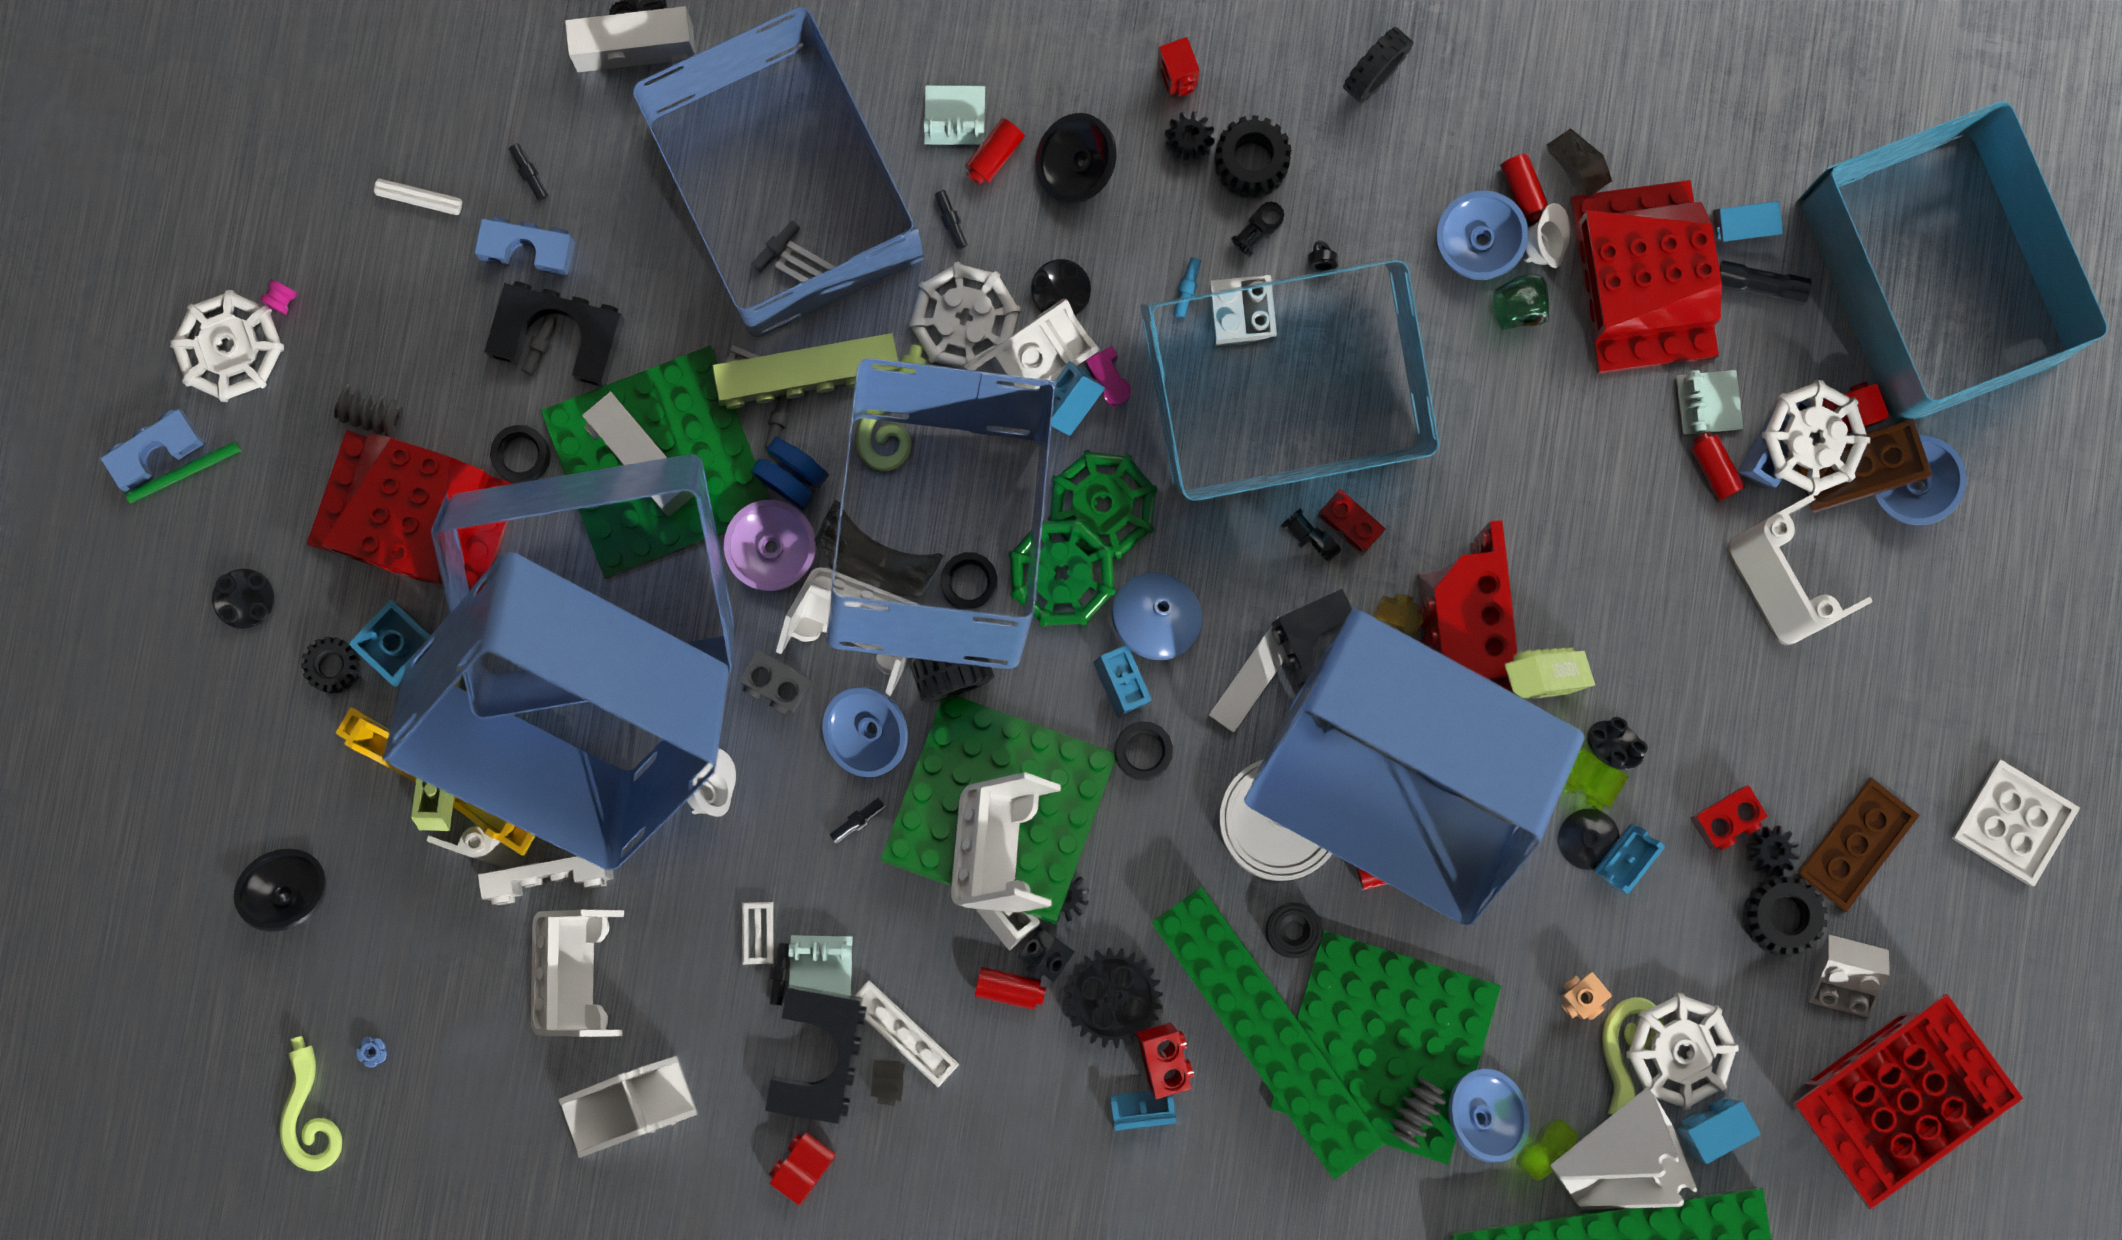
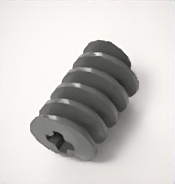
[334,384,404,438]
[1385,1075,1446,1148]

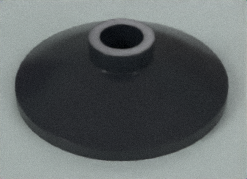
[1558,809,1620,870]

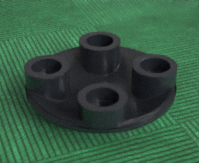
[1031,259,1091,315]
[212,568,274,629]
[1587,717,1648,770]

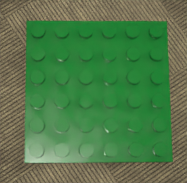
[541,345,770,579]
[881,695,1116,924]
[1270,930,1501,1165]

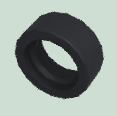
[490,425,551,483]
[940,552,998,611]
[1115,721,1173,781]

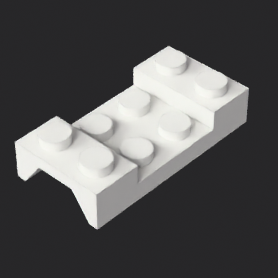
[964,299,1100,389]
[478,856,614,905]

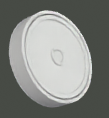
[1219,759,1333,881]

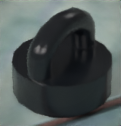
[1308,240,1338,272]

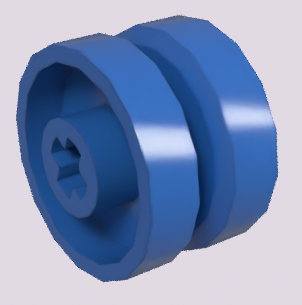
[750,436,829,510]

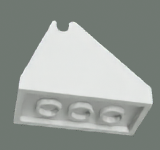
[558,1056,698,1158]
[1550,1088,1697,1210]

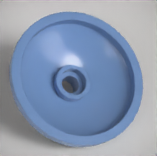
[1437,190,1528,280]
[1874,435,1966,525]
[1112,572,1202,660]
[822,686,908,777]
[1449,1069,1530,1163]

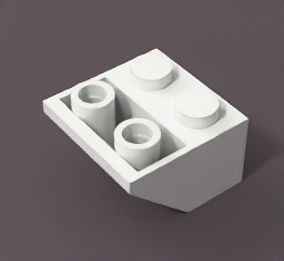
[1209,275,1277,347]
[1809,934,1890,1018]

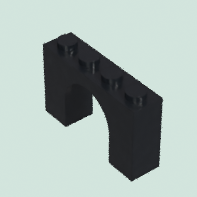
[484,281,625,387]
[1271,589,1352,733]
[765,985,867,1124]

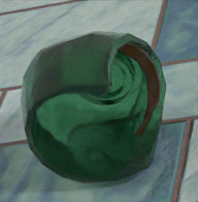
[1493,273,1549,331]

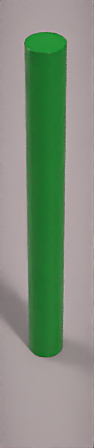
[125,440,241,504]

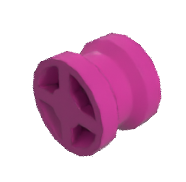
[259,279,298,315]

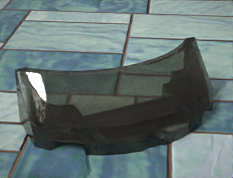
[814,500,944,598]

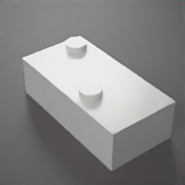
[565,6,696,72]
[582,392,695,517]

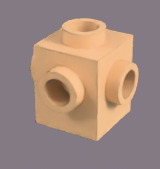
[1559,972,1612,1020]

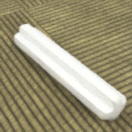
[374,178,462,215]

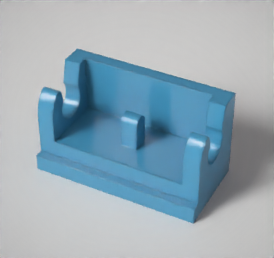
[1713,201,1783,242]
[1051,361,1105,436]
[1093,646,1152,718]
[1594,823,1666,894]
[1110,1091,1177,1131]

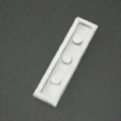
[1208,616,1287,733]
[855,980,960,1088]

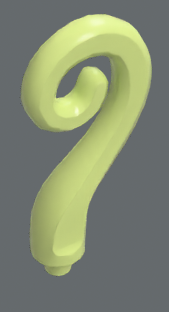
[855,345,926,472]
[1602,997,1665,1116]
[279,1036,342,1171]

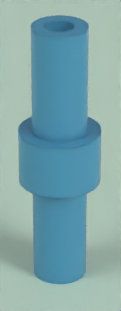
[1173,257,1202,318]

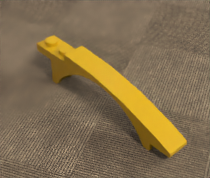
[335,707,535,856]

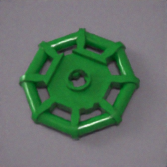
[1047,450,1158,560]
[1008,518,1116,628]

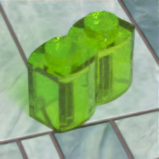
[1563,748,1629,811]
[1516,1118,1578,1181]

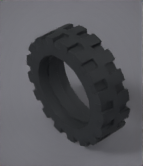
[1343,27,1414,103]

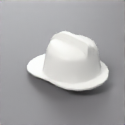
[1523,203,1571,268]
[687,748,736,817]

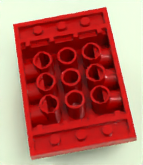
[1570,180,1722,374]
[306,430,515,596]
[1416,520,1518,694]
[1793,994,2024,1209]

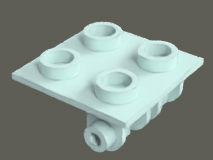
[924,85,985,145]
[1676,370,1744,435]
[789,935,853,996]

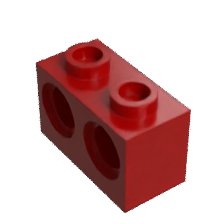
[1157,37,1200,97]
[1317,489,1386,556]
[1690,785,1768,851]
[1136,1022,1194,1099]

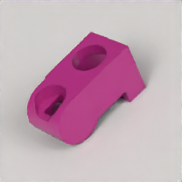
[1085,346,1131,407]

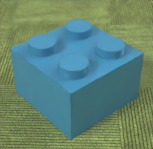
[349,599,433,689]
[1676,1097,1761,1165]

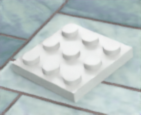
[1951,759,2080,887]

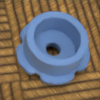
[356,1037,387,1068]

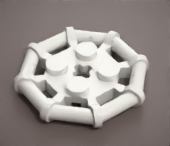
[908,262,1021,369]
[170,290,284,402]
[1762,380,1870,496]
[1626,993,1739,1110]

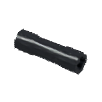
[1719,260,1812,305]

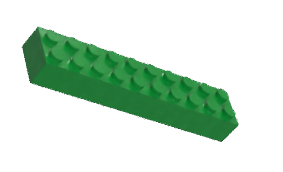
[1151,886,1385,1180]
[1449,1186,1772,1240]

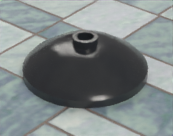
[1035,113,1117,203]
[234,849,327,932]

